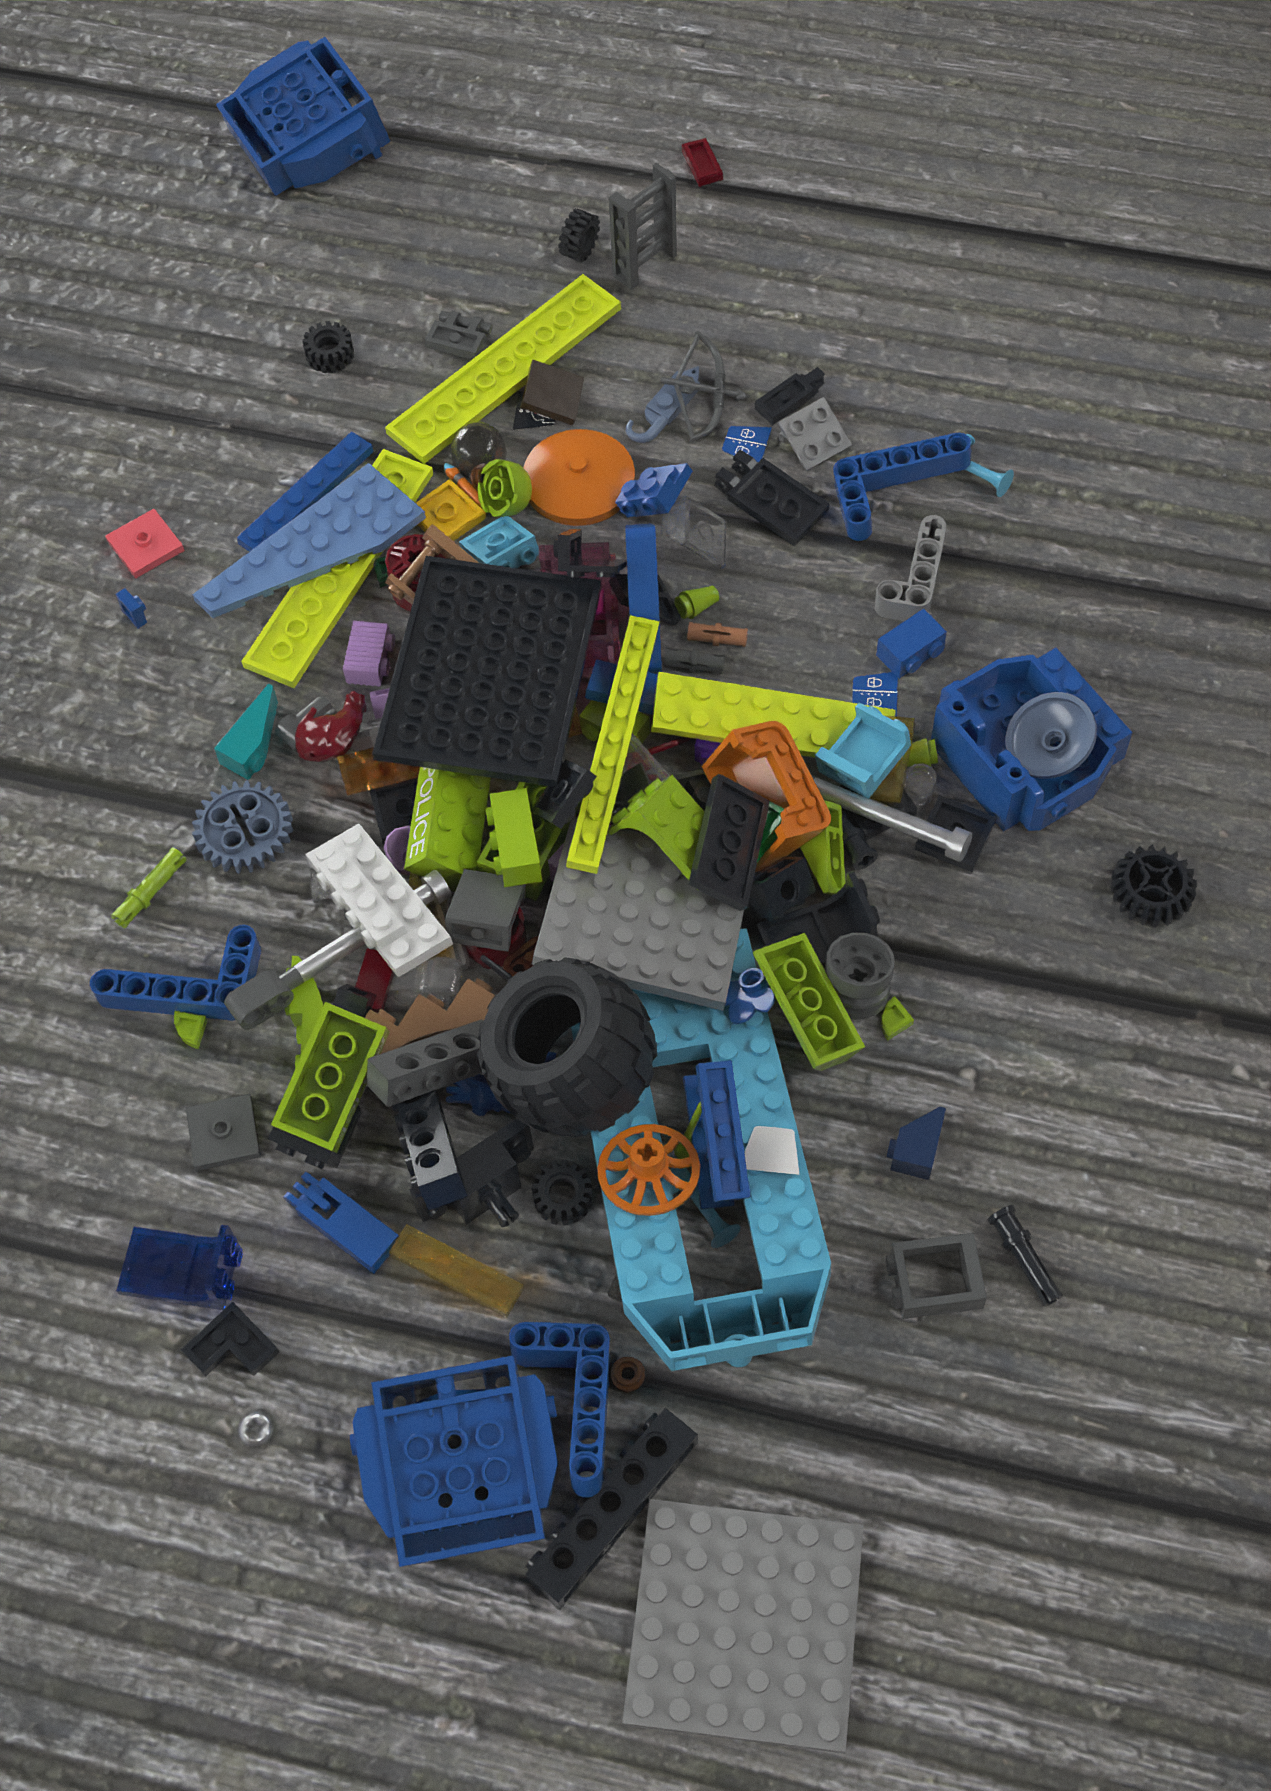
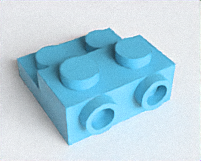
[459,516,540,568]

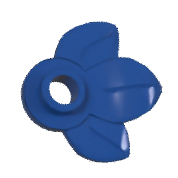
[725,968,775,1024]

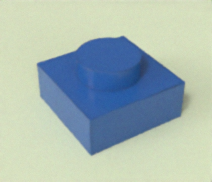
[115,588,147,629]

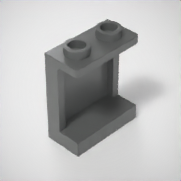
[445,869,526,952]

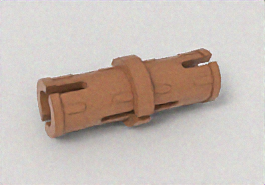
[687,622,748,647]

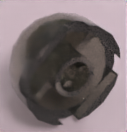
[451,422,507,479]

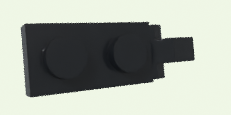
[754,367,825,426]

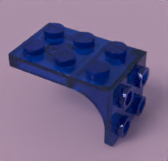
[116,1225,243,1310]

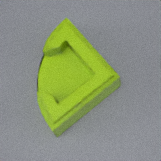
[881,996,914,1041]
[174,1011,208,1049]

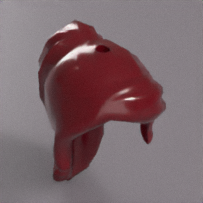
[295,691,367,763]

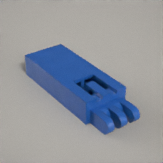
[283,1172,401,1274]

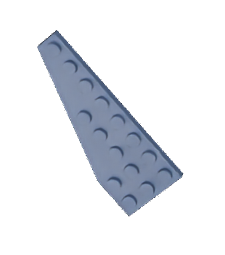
[192,463,426,618]

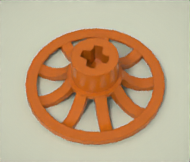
[597,1124,700,1216]

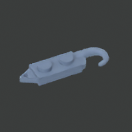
[625,366,700,443]

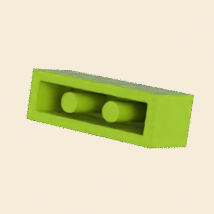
[485,788,542,887]

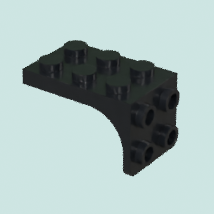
[756,871,880,968]

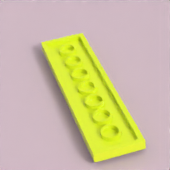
[651,672,896,758]

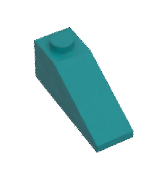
[214,683,278,780]

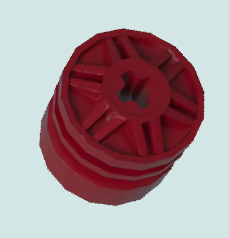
[385,534,447,612]

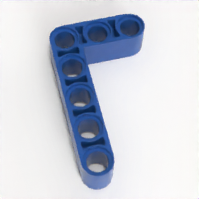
[833,433,971,541]
[625,524,662,673]
[90,925,261,1021]
[509,1322,611,1497]

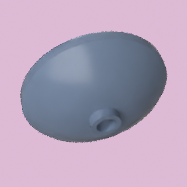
[1005,692,1097,779]

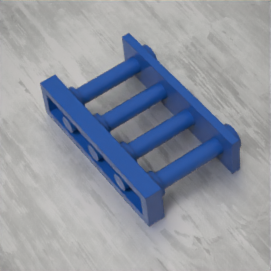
[683,1060,751,1210]

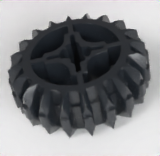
[1110,844,1197,927]

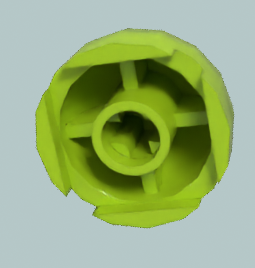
[477,459,532,517]

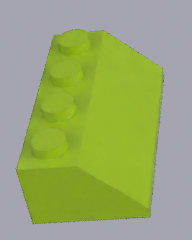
[753,933,865,1071]

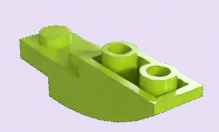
[285,956,324,1069]

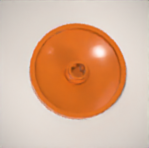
[523,429,635,526]

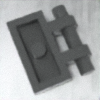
[425,310,493,360]

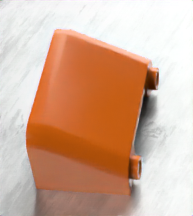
[701,721,831,872]

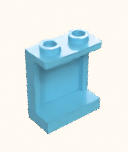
[815,703,911,799]

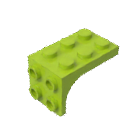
[608,775,704,891]

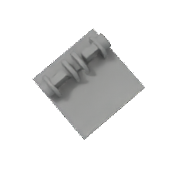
[778,397,852,471]

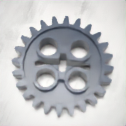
[192,780,293,874]

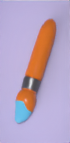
[444,463,482,508]

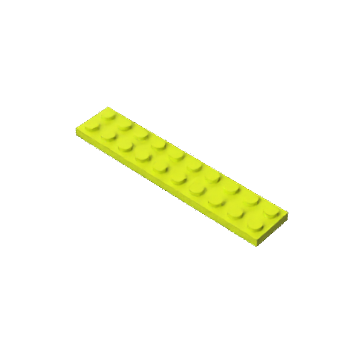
[385,274,621,464]
[241,449,433,688]

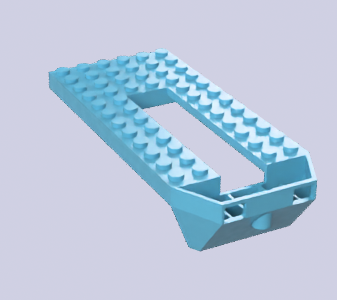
[571,928,831,1371]

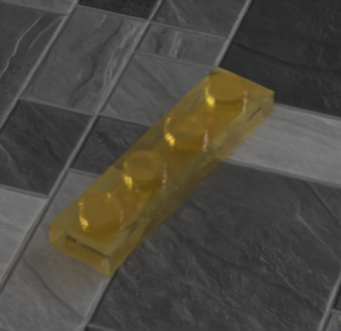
[389,1224,524,1318]

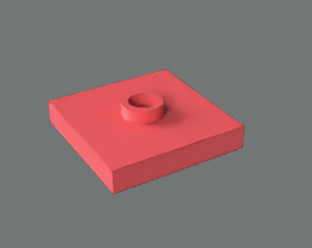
[105,509,185,579]

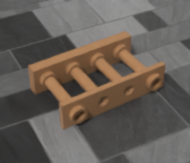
[385,524,479,604]

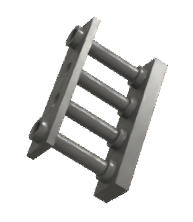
[609,163,677,290]

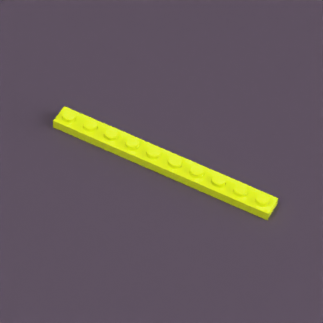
[566,615,659,874]

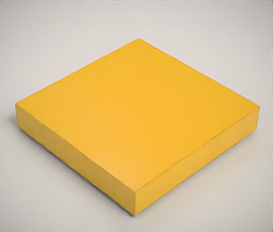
[416,479,486,541]

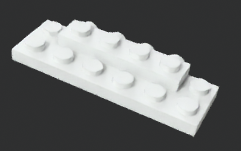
[306,824,453,977]

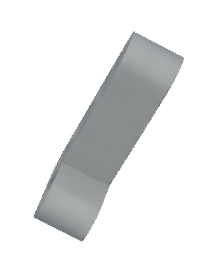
[875,515,947,621]

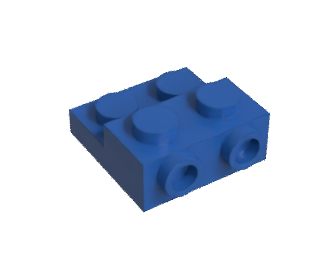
[615,463,693,518]

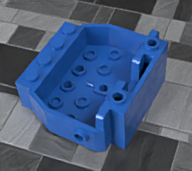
[216,37,391,196]
[931,648,1132,832]
[350,1356,559,1567]

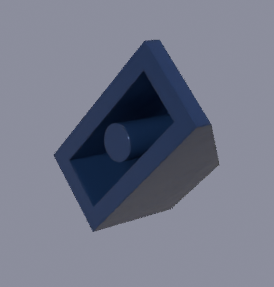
[886,1107,946,1180]

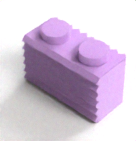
[343,621,395,687]

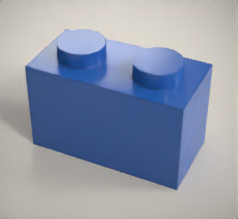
[876,608,947,679]

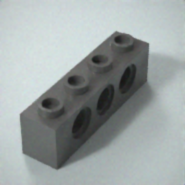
[367,1019,483,1107]

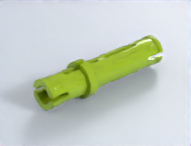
[111,848,187,928]

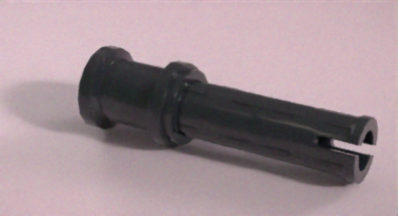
[842,808,878,870]
[987,1205,1063,1307]

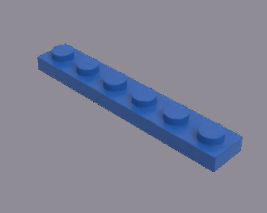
[237,431,374,552]

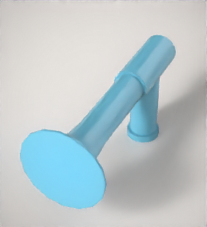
[964,434,1014,497]
[670,1168,741,1248]

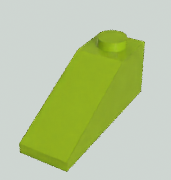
[800,800,845,895]

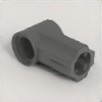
[275,696,337,753]

